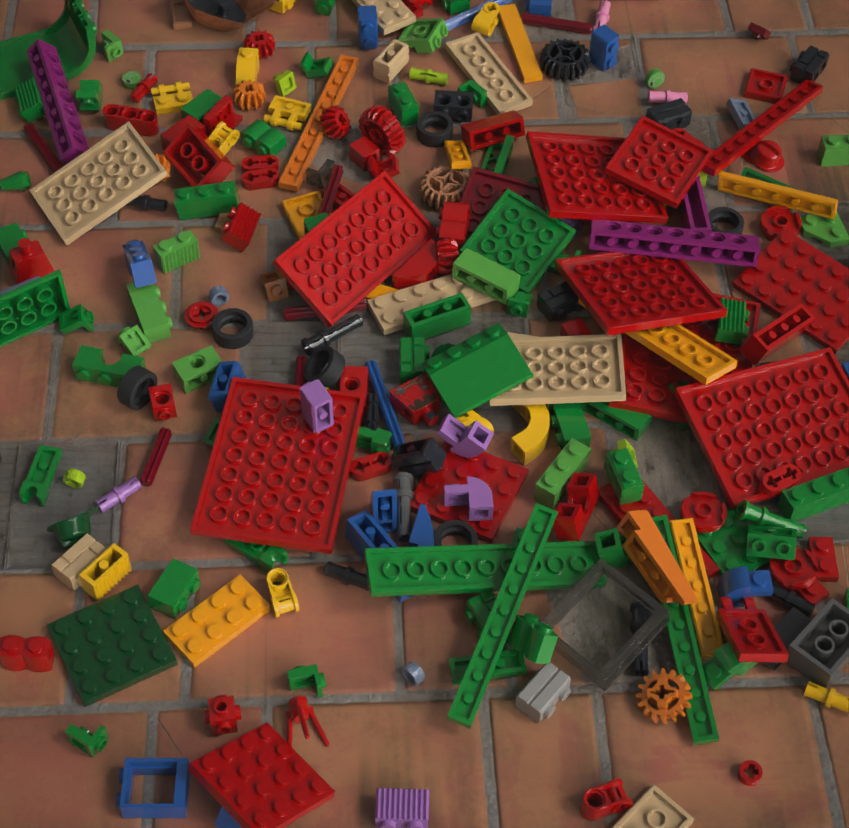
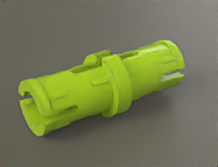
[409,67,449,86]

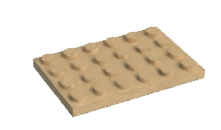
[29,121,169,245]
[490,334,626,406]

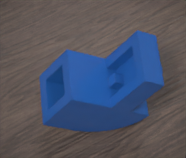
[717,566,774,608]

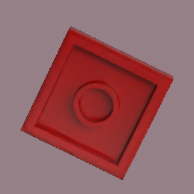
[743,68,788,104]

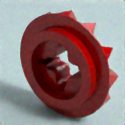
[184,301,219,330]

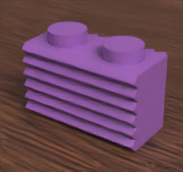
[300,379,334,433]
[375,788,429,828]

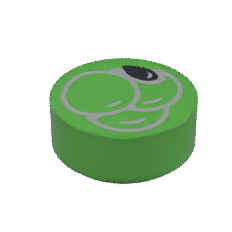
[645,68,665,88]
[122,71,142,89]

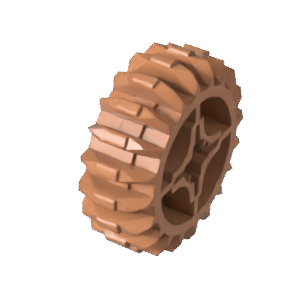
[419,164,469,211]

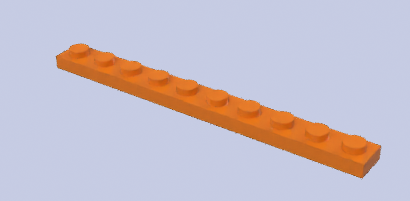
[278,54,359,192]

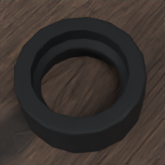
[416,111,453,147]
[708,207,745,234]
[212,308,254,349]
[304,346,345,388]
[117,365,158,410]
[434,520,478,546]

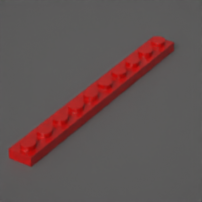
[702,79,823,177]

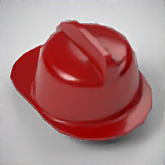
[742,140,784,172]

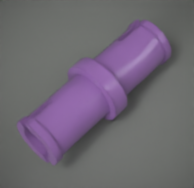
[95,476,142,513]

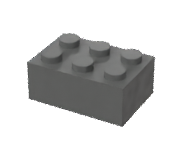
[787,598,849,688]

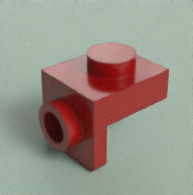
[367,155,400,178]

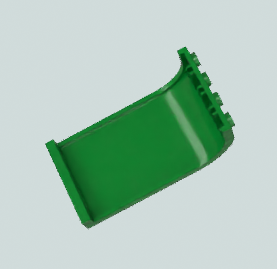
[0,0,97,100]

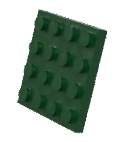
[47,584,178,707]

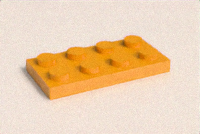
[163,574,271,668]

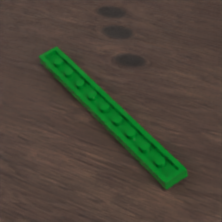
[446,503,558,729]
[652,515,719,746]

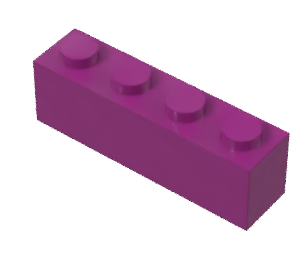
[679,176,712,231]

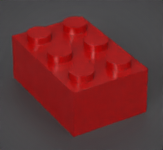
[163,122,235,187]

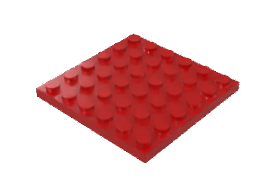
[525,131,668,224]
[555,251,727,335]

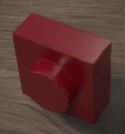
[747,22,771,40]

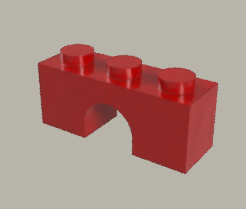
[553,472,600,541]

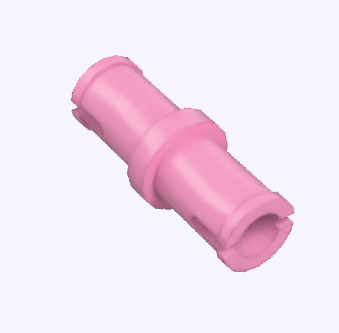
[593,0,611,30]
[647,90,688,104]

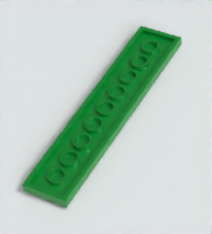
[364,541,607,597]

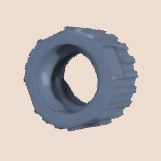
[208,286,230,306]
[401,662,425,687]

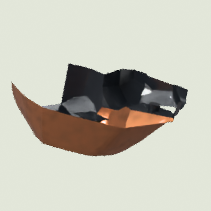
[183,0,279,31]

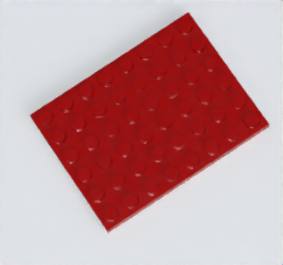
[608,293,761,424]
[673,347,849,510]
[190,377,366,554]

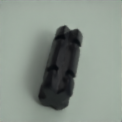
[365,393,379,431]

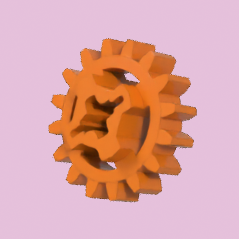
[636,668,693,725]

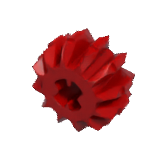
[243,30,276,60]
[319,105,351,140]
[435,238,459,274]

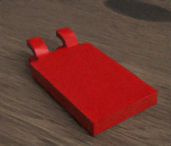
[716,597,789,662]

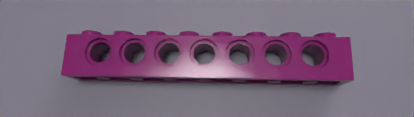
[26,39,89,163]
[589,220,760,267]

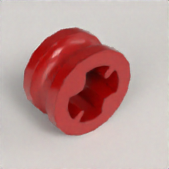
[737,760,763,786]

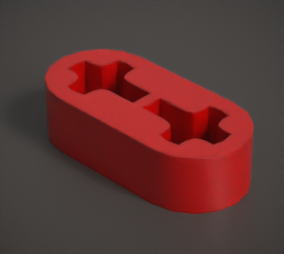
[241,155,279,173]
[241,168,280,191]
[350,452,392,482]
[759,464,801,496]

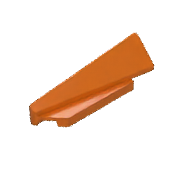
[616,510,698,605]

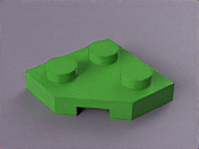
[800,213,849,248]

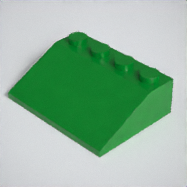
[0,269,70,347]
[421,322,534,418]

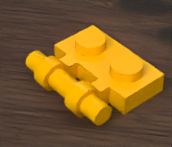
[151,81,193,115]
[264,95,312,131]

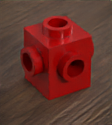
[204,695,242,736]

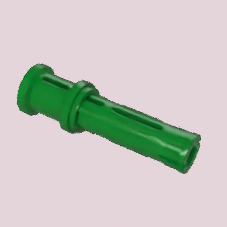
[736,499,807,539]

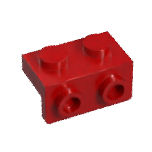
[203,95,243,137]

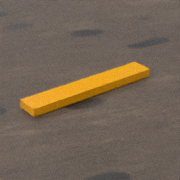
[498,4,543,83]
[717,171,838,219]
[669,518,724,659]

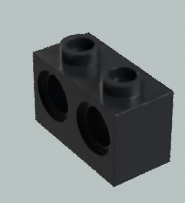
[434,90,474,122]

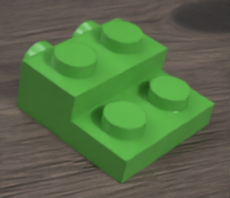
[398,18,448,54]

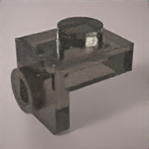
[306,159,335,190]

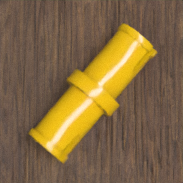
[804,681,849,713]

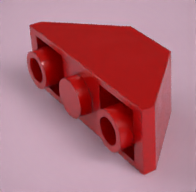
[391,239,438,290]

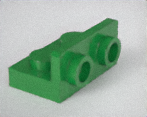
[746,524,797,560]

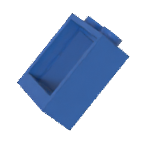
[116,758,190,818]

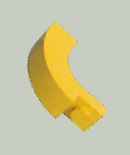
[510,404,550,466]

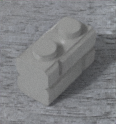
[515,663,571,723]

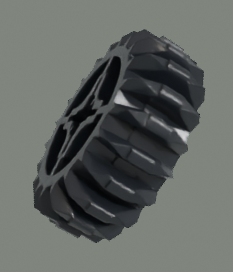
[540,38,590,81]

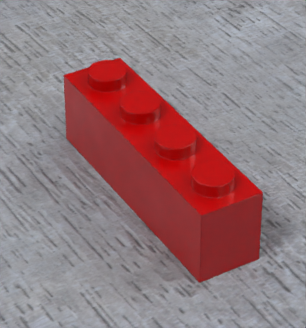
[740,303,816,366]

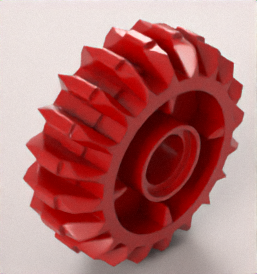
[358,105,406,157]

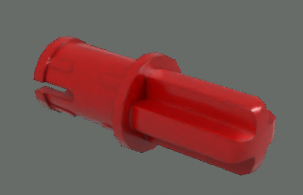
[130,73,158,103]

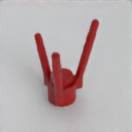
[285,696,330,747]

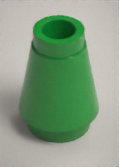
[0,170,32,192]

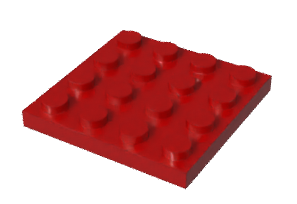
[604,115,714,209]
[411,440,529,544]
[188,722,336,828]

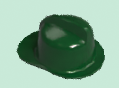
[47,506,100,548]

